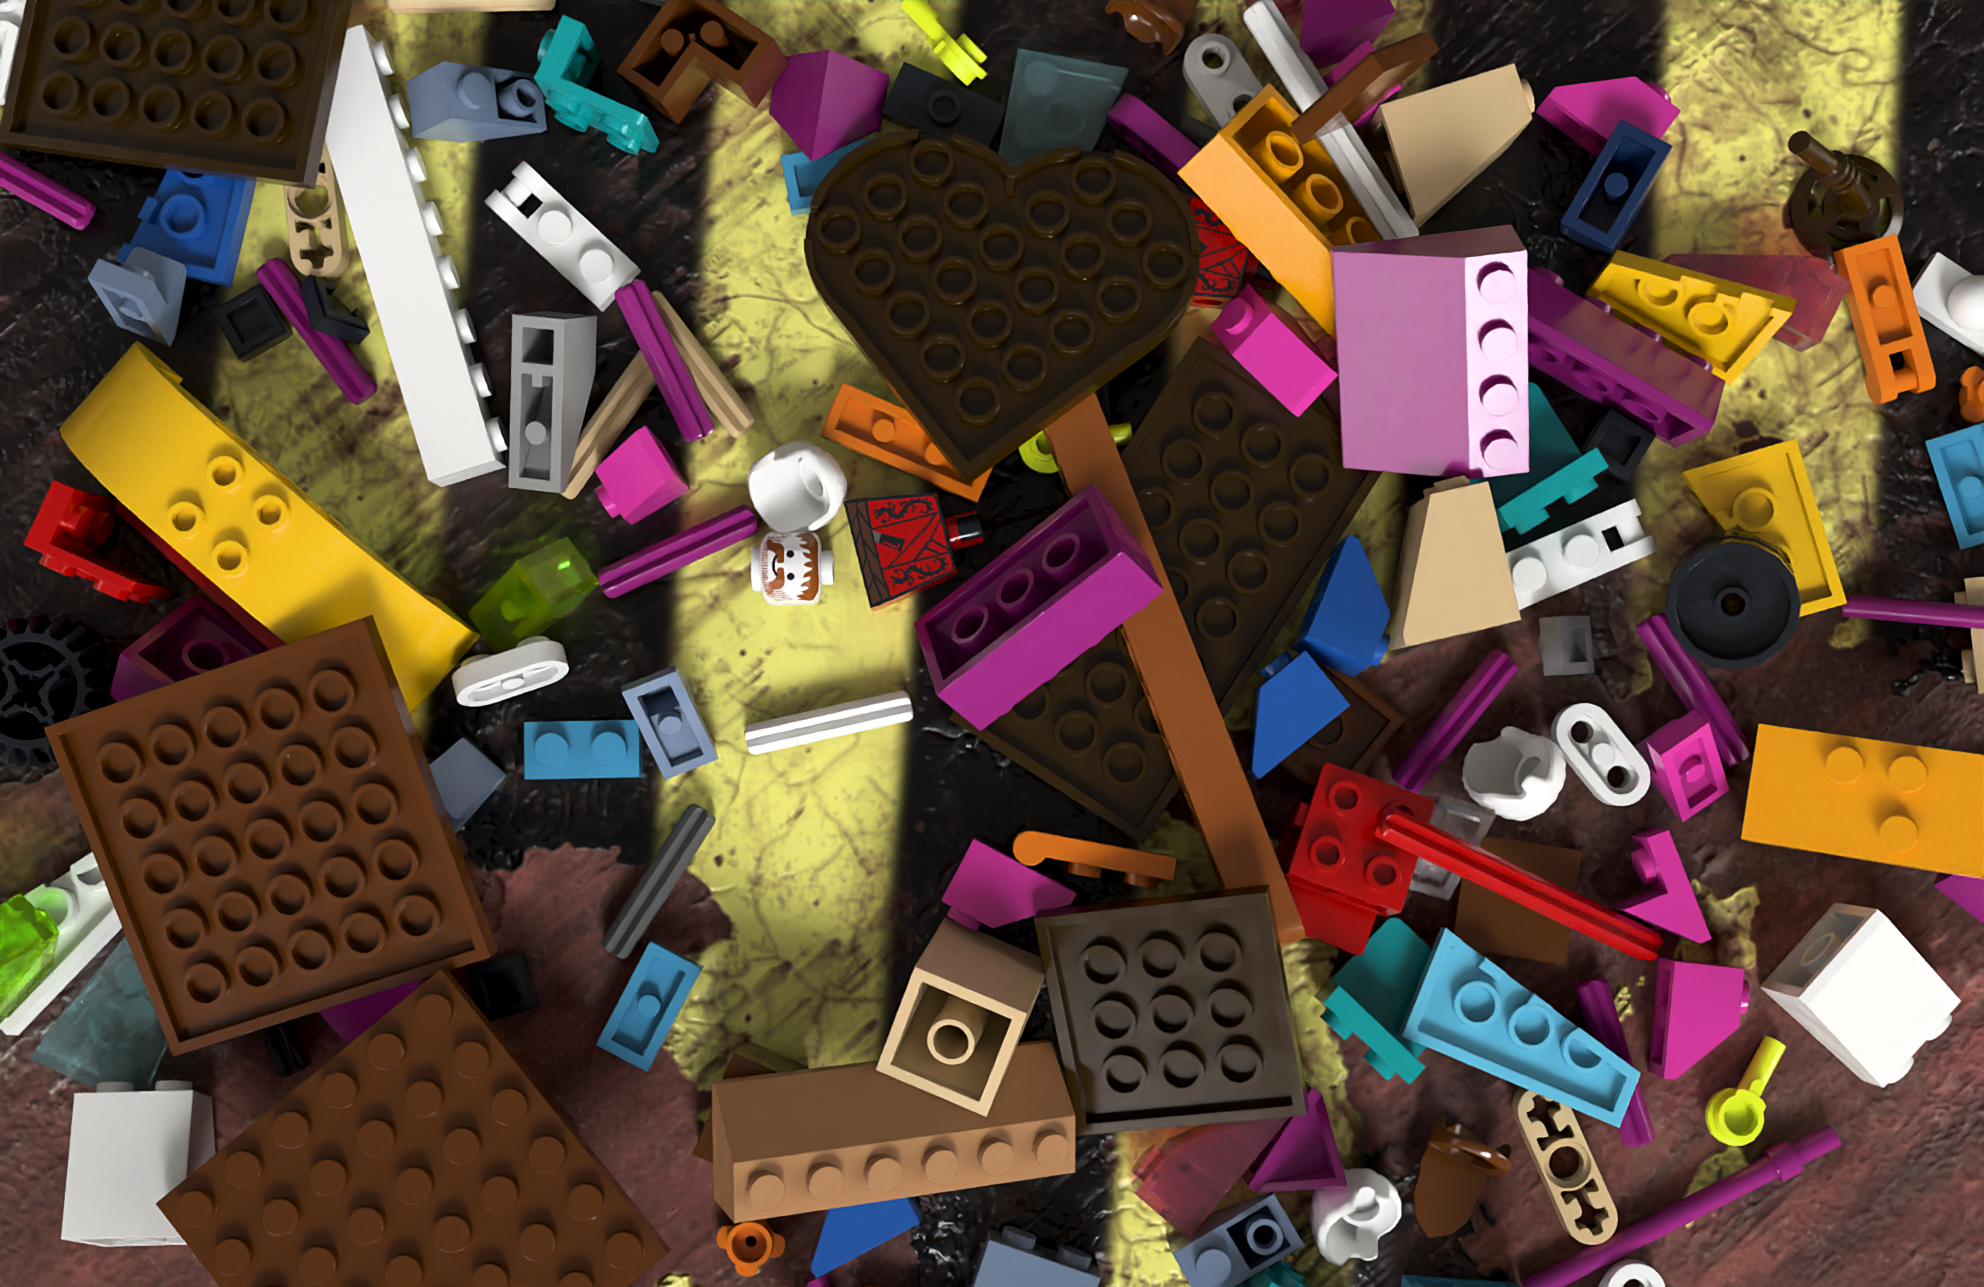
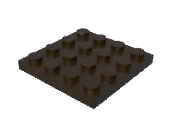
[1034,884,1309,1136]

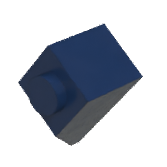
[1560,119,1673,259]

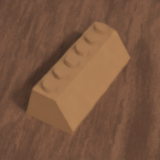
[712,1039,1075,1223]

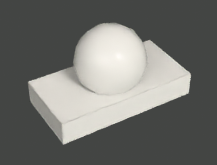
[1911,252,1984,358]

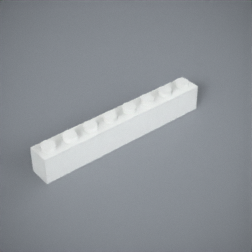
[325,25,509,487]

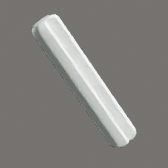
[744,690,913,755]

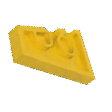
[1585,249,1798,386]
[1680,438,1847,617]

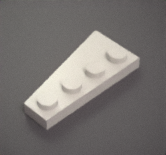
[0,852,122,1035]

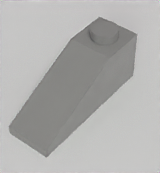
[508,311,597,493]

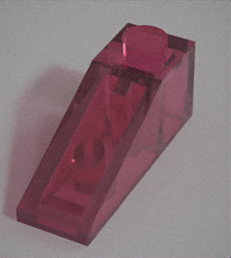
[1661,254,1851,352]
[1131,1117,1290,1240]

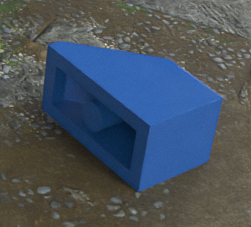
[1291,534,1391,678]
[1246,650,1350,779]
[811,1197,922,1278]

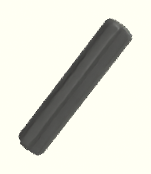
[601,804,716,959]

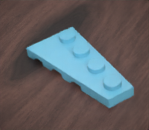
[1398,927,1641,1128]

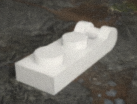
[484,161,641,312]
[1506,499,1658,610]

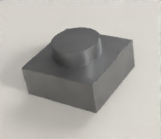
[1538,616,1595,676]

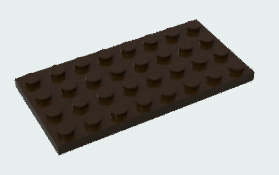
[949,335,1383,844]

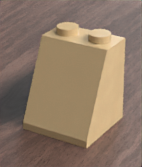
[1362,64,1535,229]
[1385,475,1521,652]
[876,917,1045,1117]

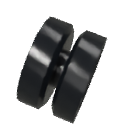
[1666,532,1801,670]

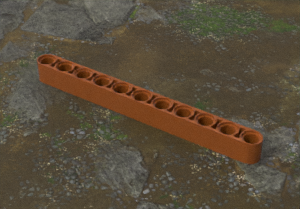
[1042,392,1306,948]

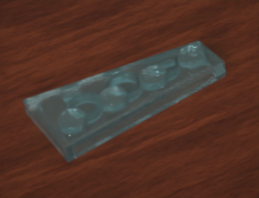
[998,48,1129,168]
[28,936,168,1092]

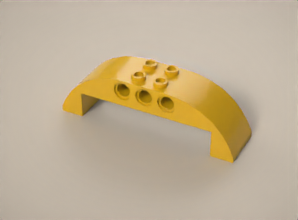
[59,340,481,716]

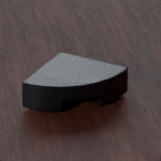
[299,274,370,344]

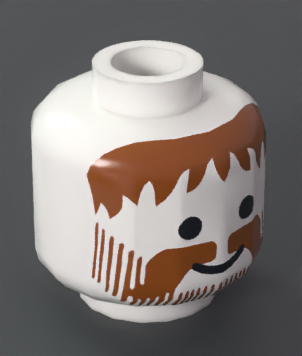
[751,531,834,606]

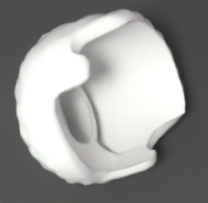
[747,440,847,533]
[1462,727,1566,821]
[1309,1168,1401,1266]

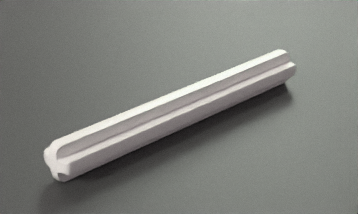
[1243,0,1419,240]

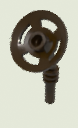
[1788,131,1904,266]

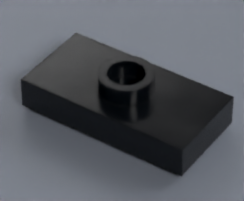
[881,62,1007,149]

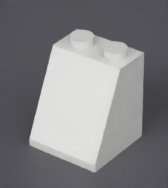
[1760,902,1961,1088]
[61,1080,215,1247]

